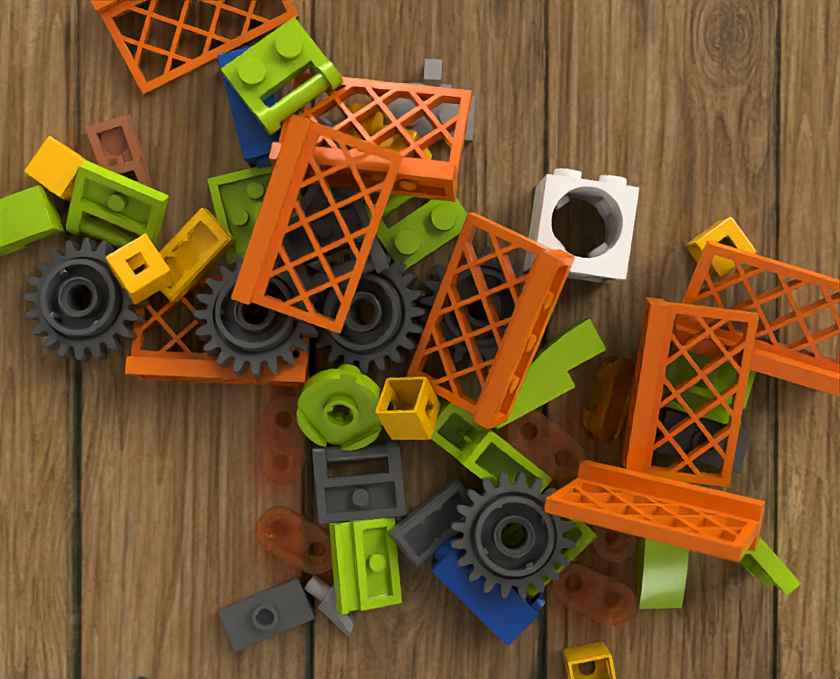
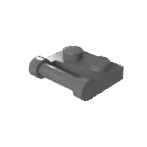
[283,191,390,300]
[312,437,407,524]

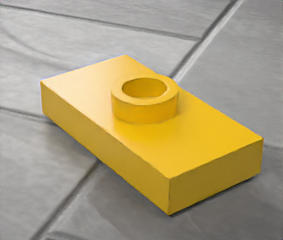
[142,208,237,302]

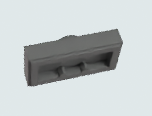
[654,409,751,473]
[387,477,472,569]
[218,575,316,652]

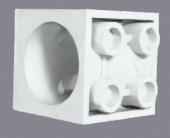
[523,169,639,284]

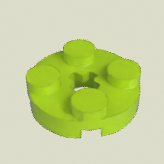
[296,364,382,451]

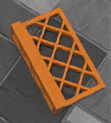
[90,0,299,96]
[268,73,472,202]
[231,115,404,334]
[406,213,575,429]
[670,240,840,397]
[125,272,311,388]
[620,297,759,488]
[544,460,766,563]

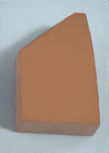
[85,114,153,188]

